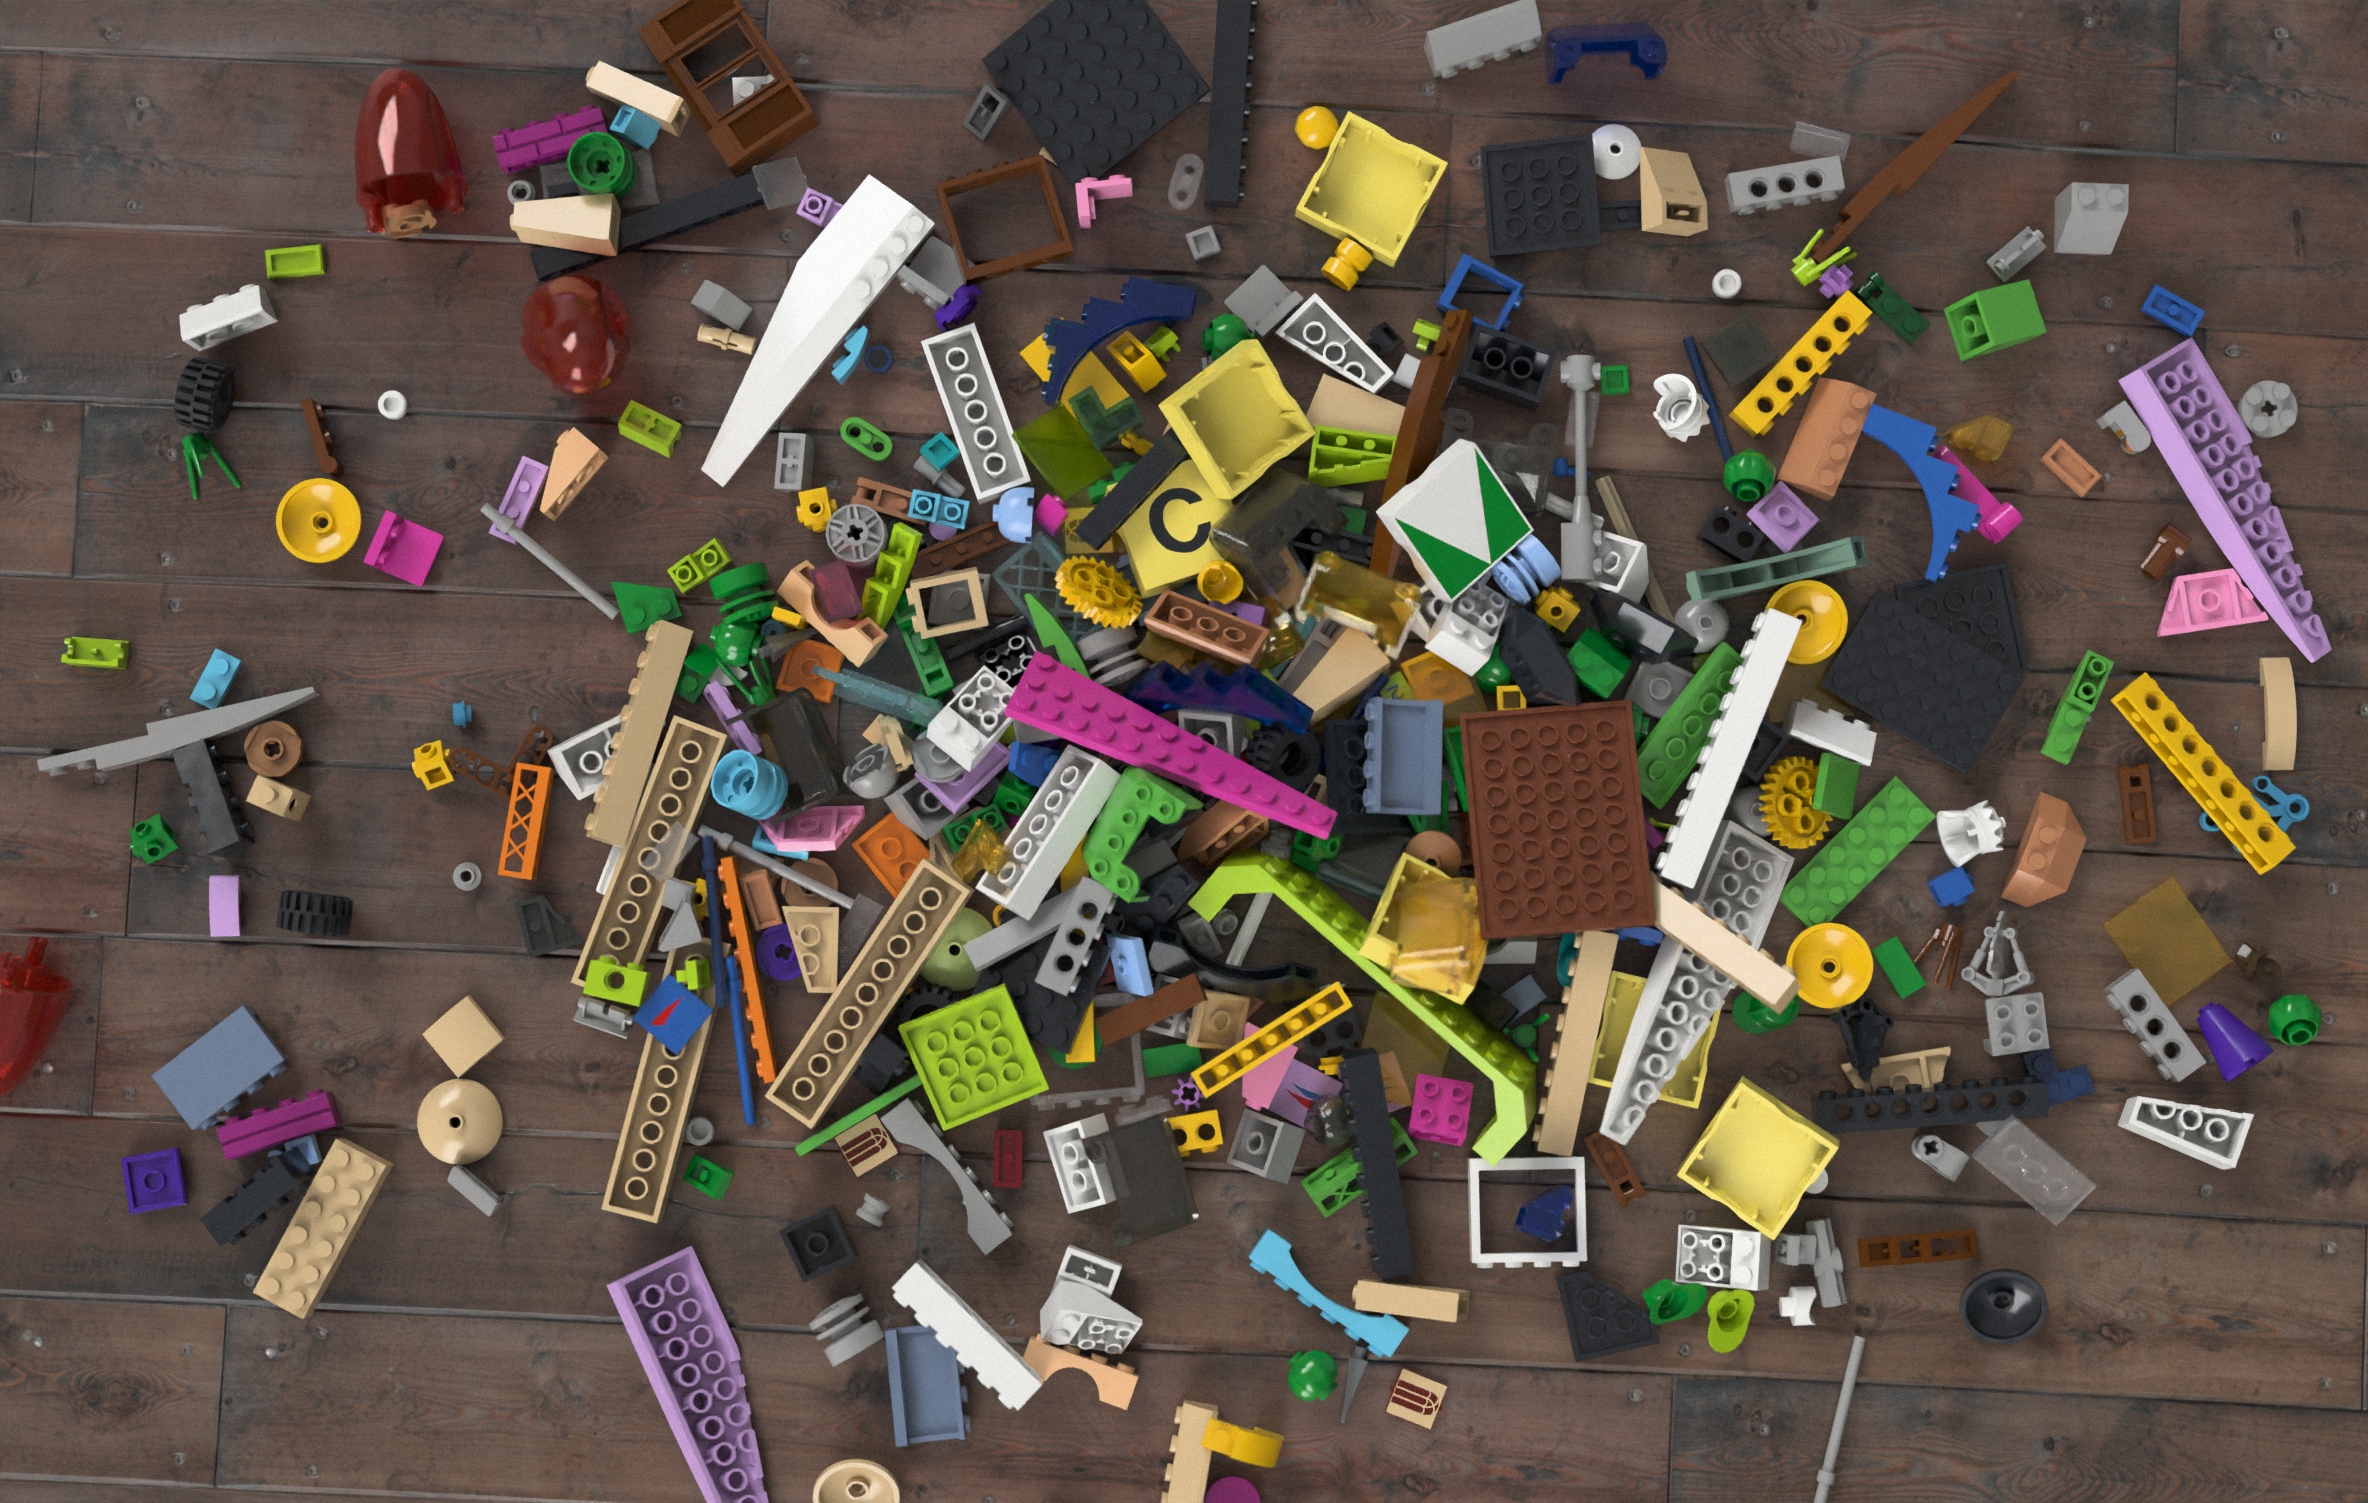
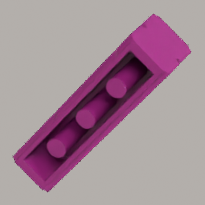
[492,105,610,174]
[217,1089,342,1161]

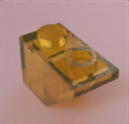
[1943,414,2015,462]

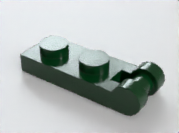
[1853,271,1930,346]

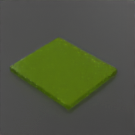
[1011,404,1114,501]

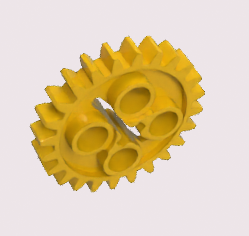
[1055,555,1143,629]
[1758,757,1833,849]

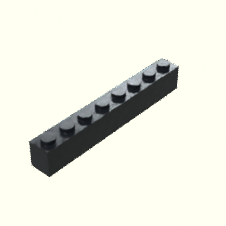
[1204,0,1257,208]
[1336,1047,1416,1280]

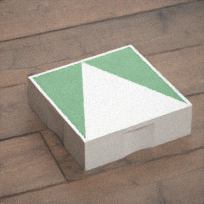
[1376,438,1534,603]

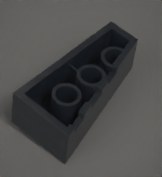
[172,739,254,857]

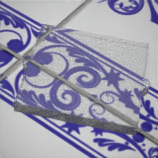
[752,156,808,210]

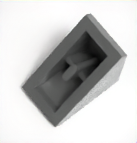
[962,82,1011,141]

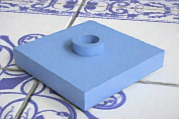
[1106,933,1154,996]

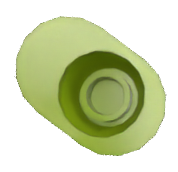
[1707,1287,1755,1353]

